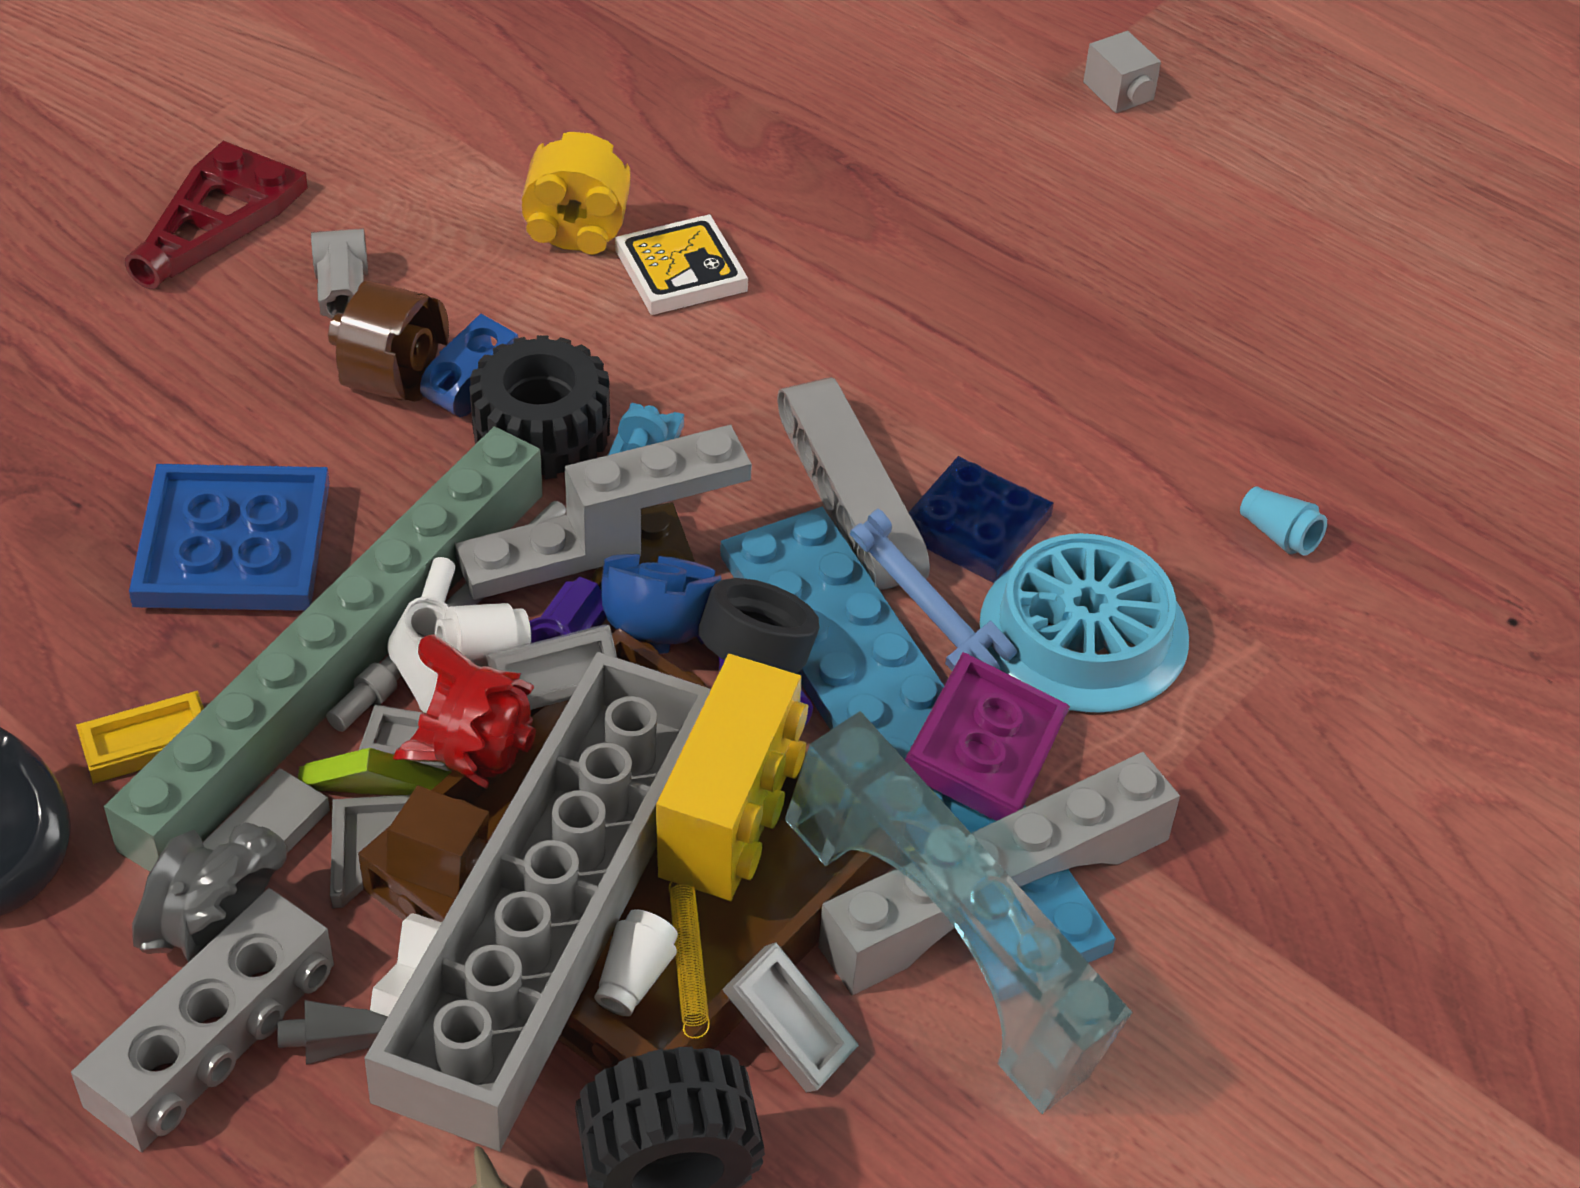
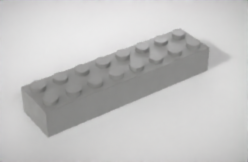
[364,652,711,1152]

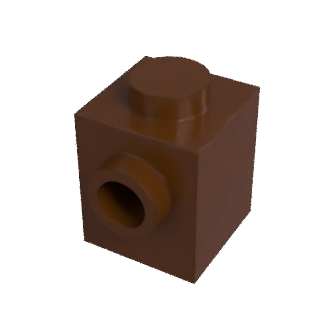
[386,785,489,899]

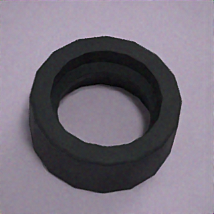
[699,578,820,674]

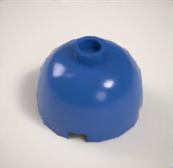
[601,554,722,654]

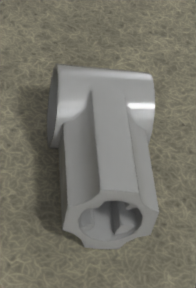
[311,228,368,319]

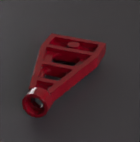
[125,140,308,289]

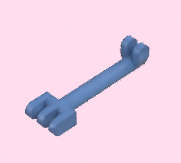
[850,508,1017,671]

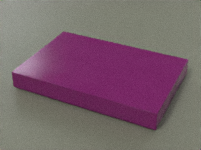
[899,652,1070,821]

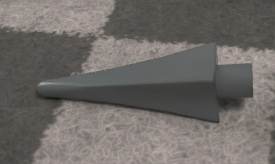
[277,1000,388,1065]

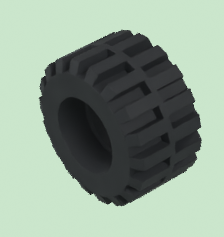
[469,335,610,480]
[575,1047,765,1188]

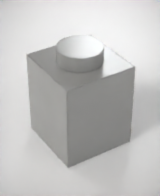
[1083,31,1161,113]

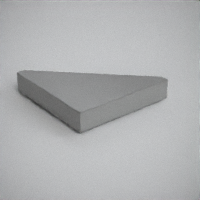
[330,795,410,909]

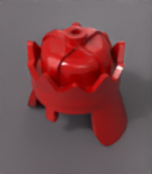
[393,634,536,789]

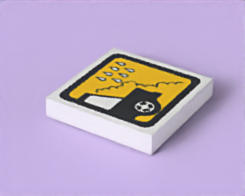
[615,214,748,315]

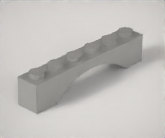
[818,752,1180,996]

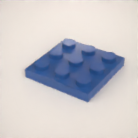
[129,464,330,611]

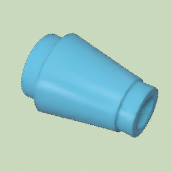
[1240,486,1327,555]

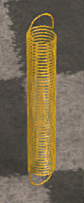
[669,877,710,1038]

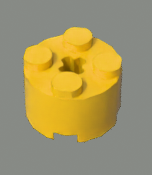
[522,132,630,255]

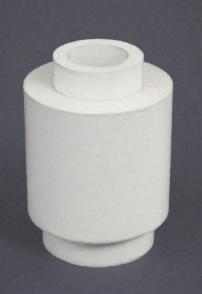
[435,603,531,666]

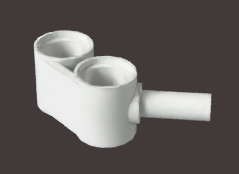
[387,557,484,713]

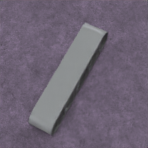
[777,377,930,590]

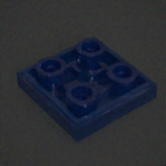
[909,456,1054,583]

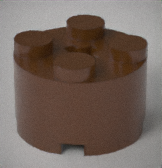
[328,280,449,402]

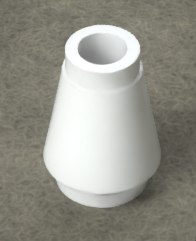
[594,910,678,1016]

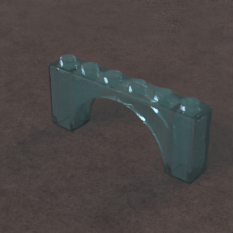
[785,711,1133,1114]

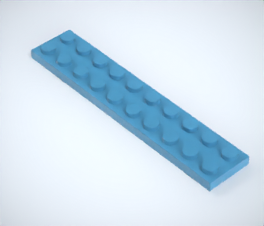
[720,506,1116,999]

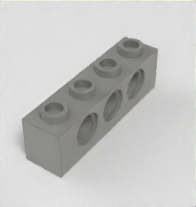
[71,888,334,1152]

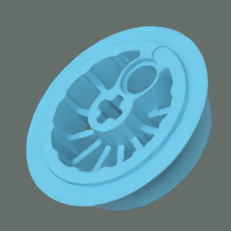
[980,533,1189,713]

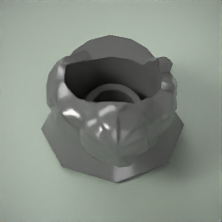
[132,822,287,962]

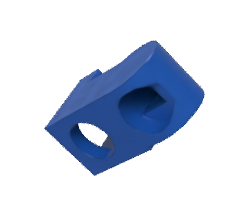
[420,313,519,417]

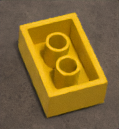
[656,653,808,901]

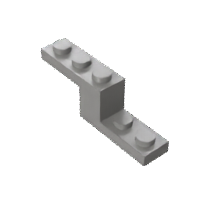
[455,425,752,600]

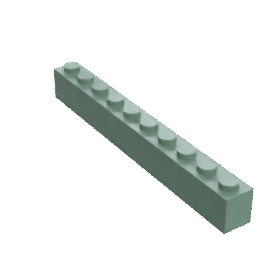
[104,426,543,872]

